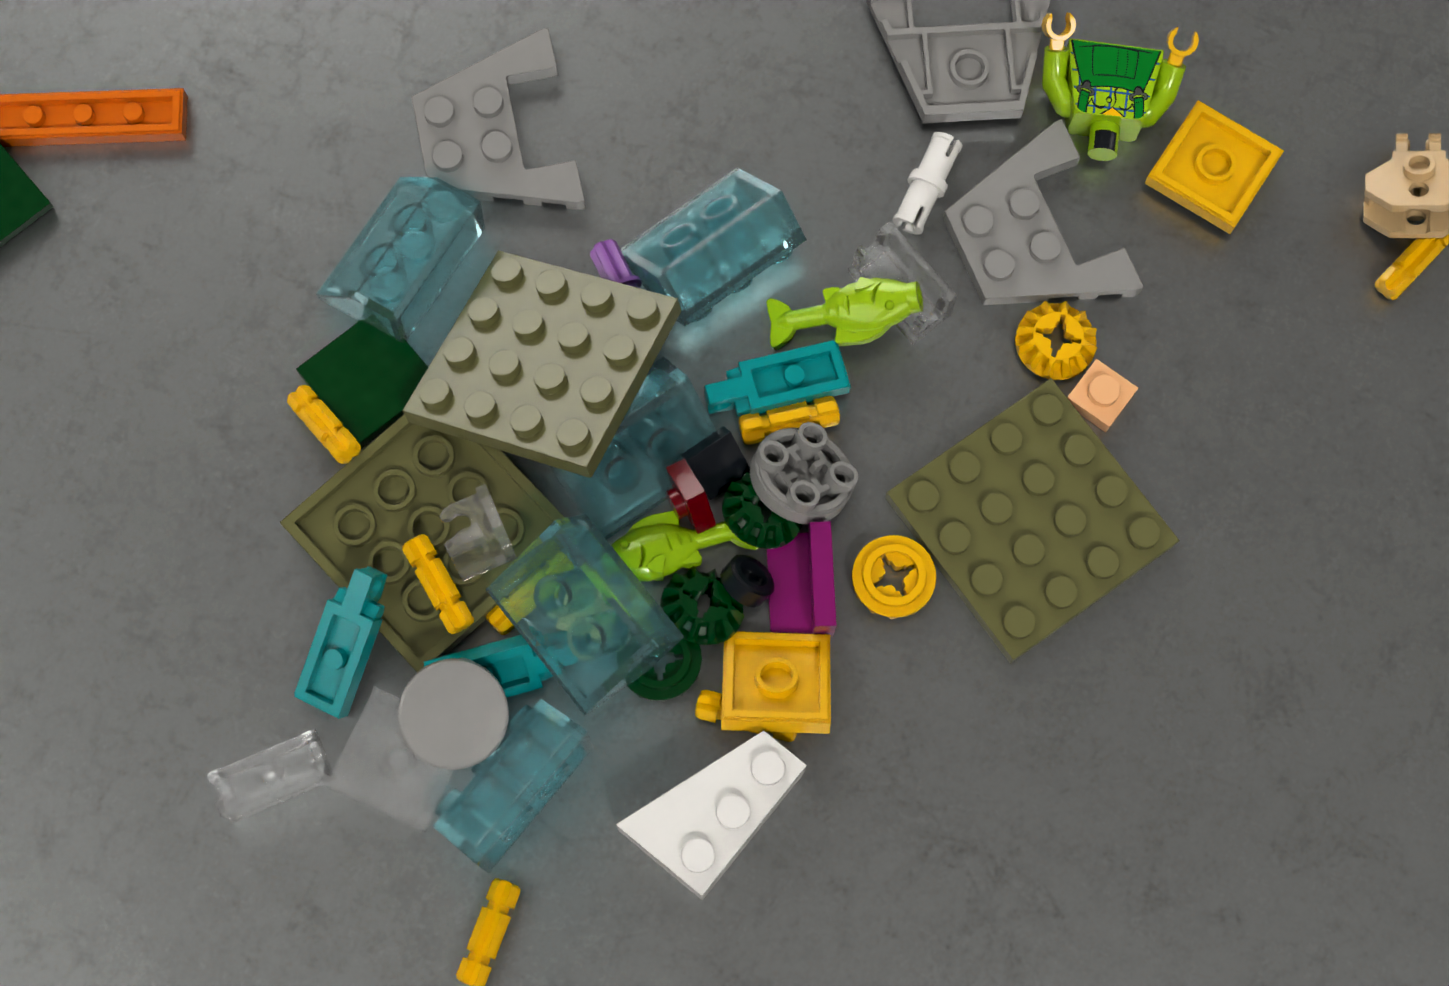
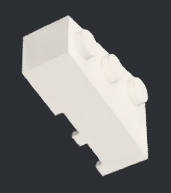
[616,731,807,900]

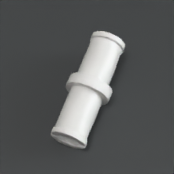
[892,132,963,235]

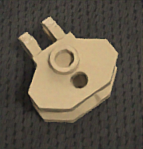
[1363,133,1449,238]

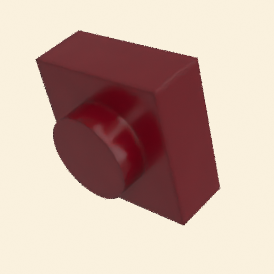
[665,459,716,534]

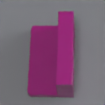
[766,521,837,636]

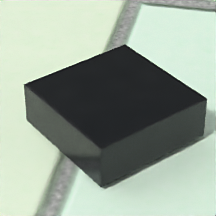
[681,426,750,500]

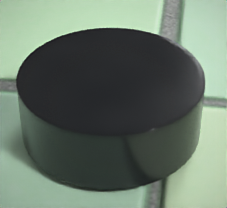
[720,555,774,608]

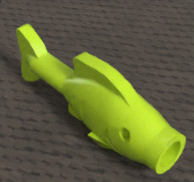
[766,277,924,350]
[596,511,759,582]

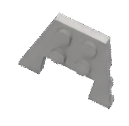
[866,0,1051,123]
[411,28,586,210]
[943,119,1144,305]

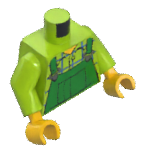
[1041,12,1199,161]

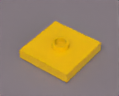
[1144,100,1284,234]
[721,631,831,734]

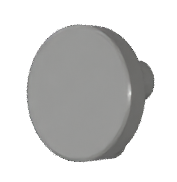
[750,422,858,524]
[398,658,509,770]

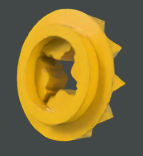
[1015,301,1097,380]
[851,535,936,620]

